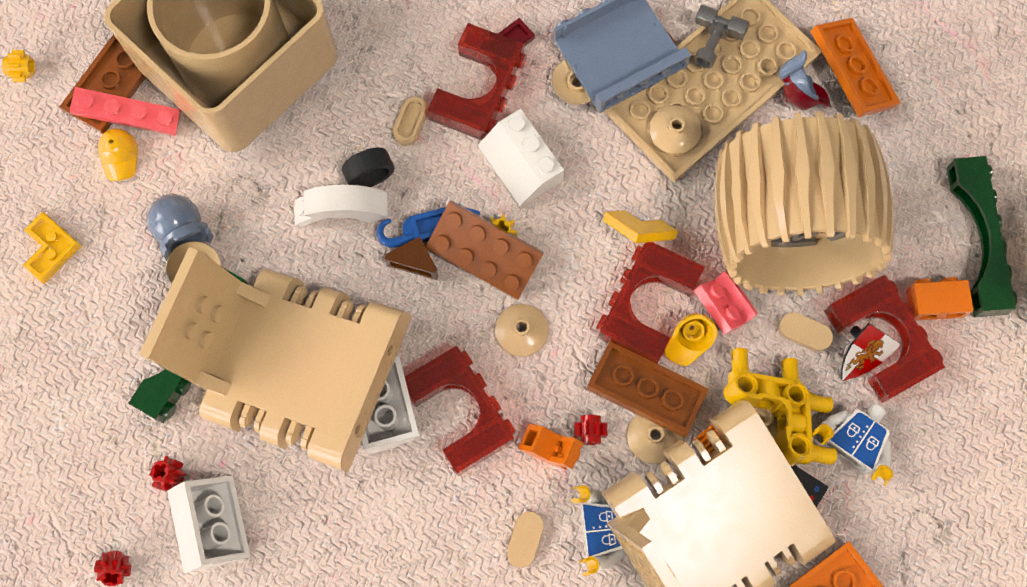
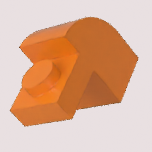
[518,424,583,470]

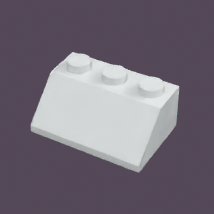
[478,109,564,207]
[362,356,419,455]
[167,475,251,574]

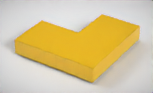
[603,210,678,243]
[23,211,82,284]

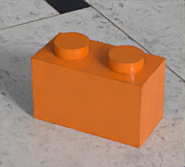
[906,277,973,321]

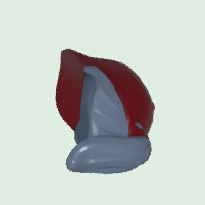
[779,50,832,110]

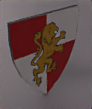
[841,323,901,381]

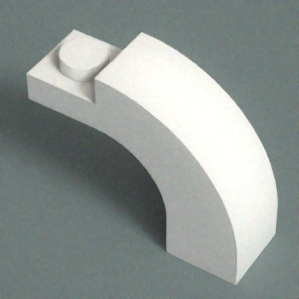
[294,185,388,227]

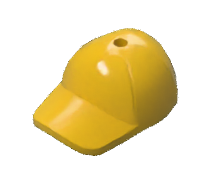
[98,129,138,182]
[664,313,717,366]

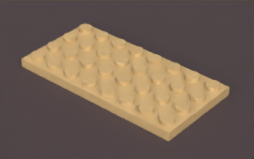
[603,0,822,183]

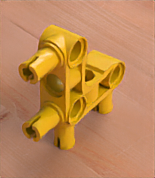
[723,348,837,466]

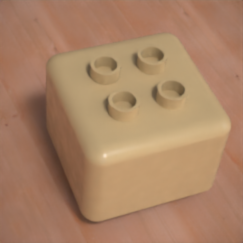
[104,0,338,152]

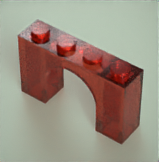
[427,23,527,140]
[596,242,705,364]
[824,275,945,403]
[405,345,516,477]

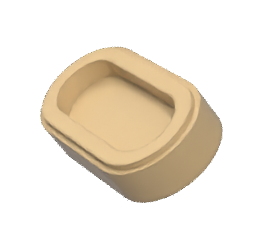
[393,96,428,146]
[779,313,833,352]
[507,511,544,568]

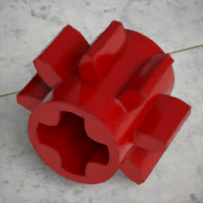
[574,415,608,445]
[149,456,186,493]
[94,551,132,586]

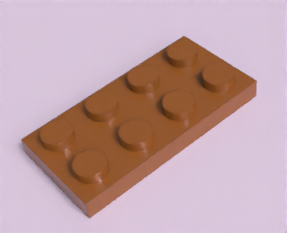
[59,34,146,134]
[426,200,544,300]
[586,341,708,438]

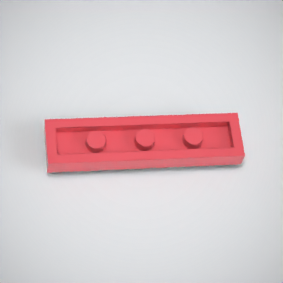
[69,87,181,136]

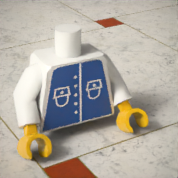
[812,404,893,486]
[571,485,626,576]

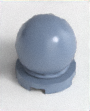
[146,194,213,261]

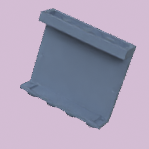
[553,0,691,113]

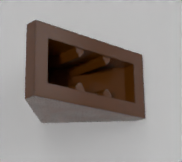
[384,237,439,280]

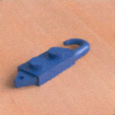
[376,203,480,248]

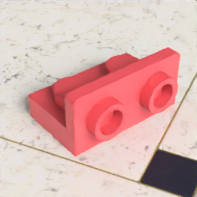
[694,271,758,335]

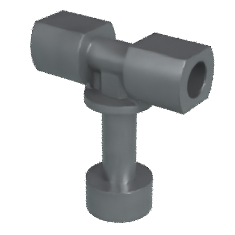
[694,4,749,69]

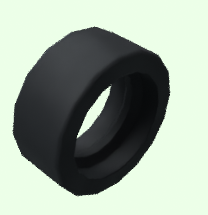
[342,147,395,187]

